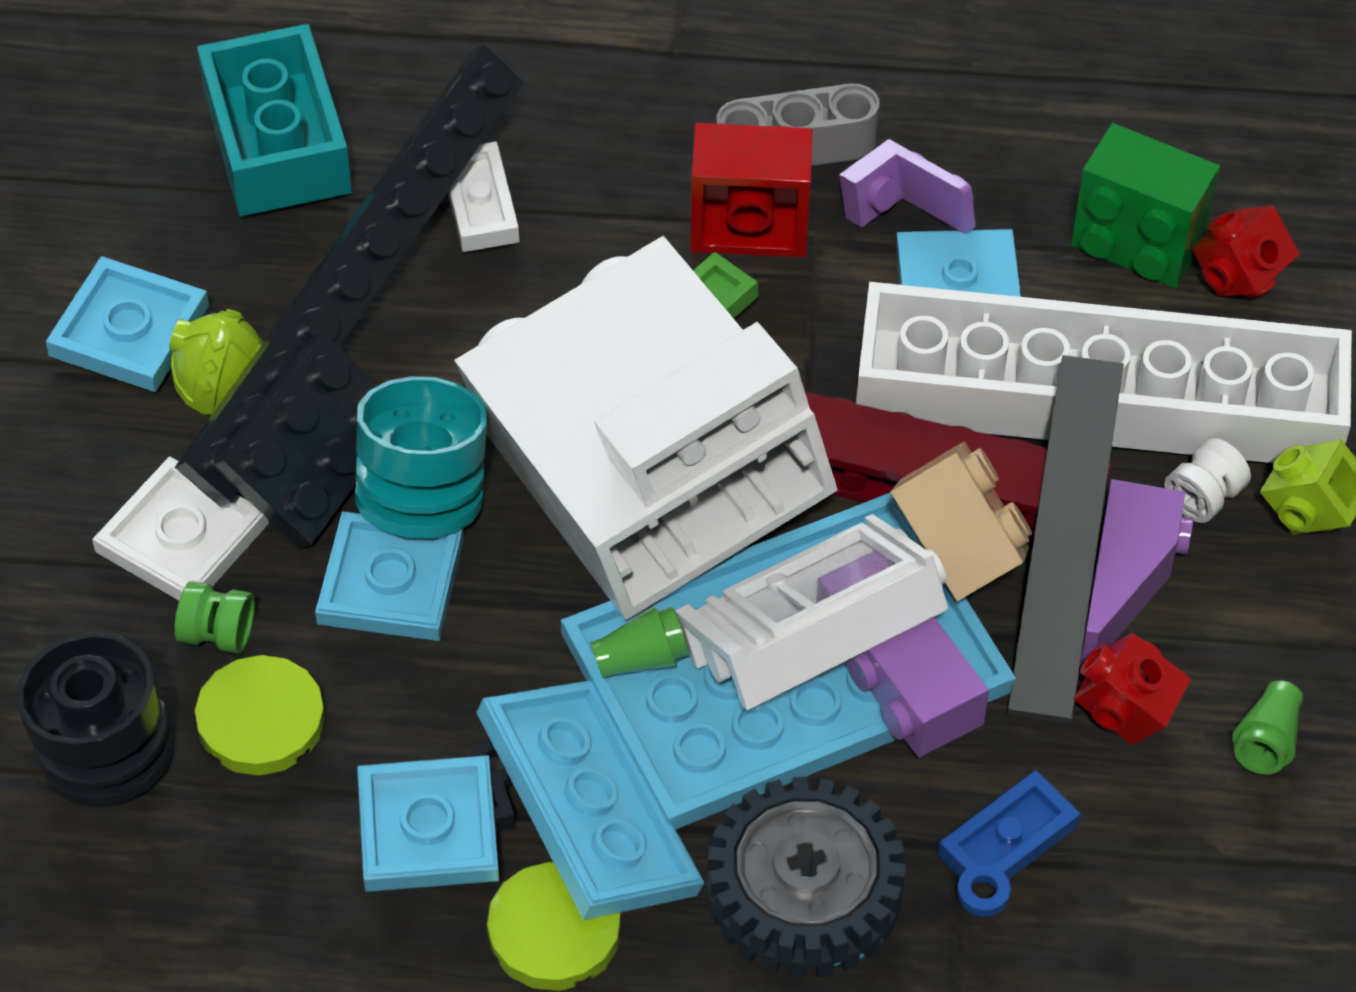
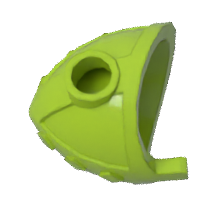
[169,309,264,415]

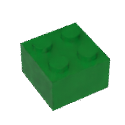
[1071,123,1220,289]

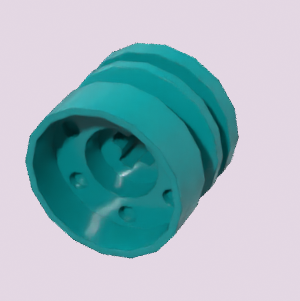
[355,376,487,538]

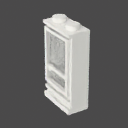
[675,514,948,711]

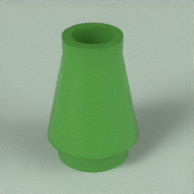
[590,606,690,679]
[1232,680,1303,775]

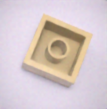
[891,441,1032,601]

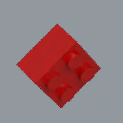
[690,123,813,258]

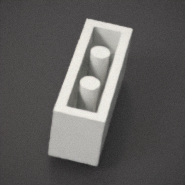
[594,322,810,508]

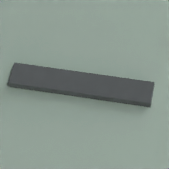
[1008,355,1124,725]

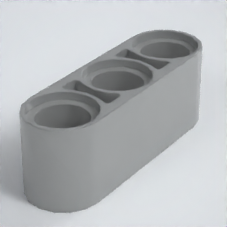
[717,84,879,166]

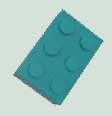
[197,24,352,217]

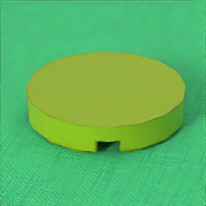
[195,655,325,776]
[487,862,621,991]

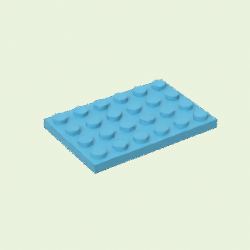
[561,493,1016,829]

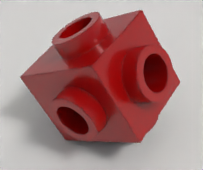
[1191,205,1300,298]
[1073,632,1191,745]

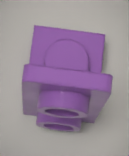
[840,139,976,234]

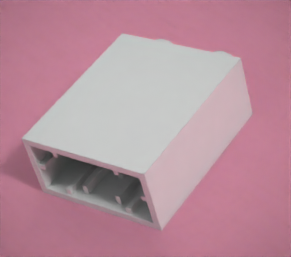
[454,236,838,621]

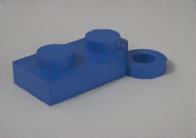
[938,770,1081,917]

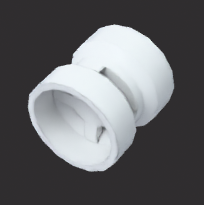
[1164,438,1251,523]

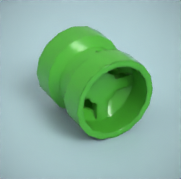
[175,581,255,655]

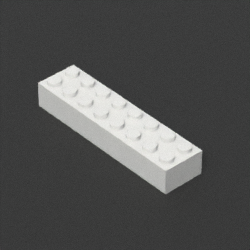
[856,282,1351,463]

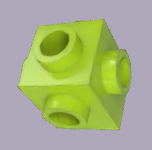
[1260,439,1356,535]

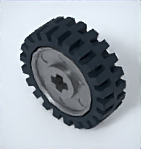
[706,777,906,978]

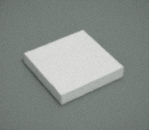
[92,456,269,600]

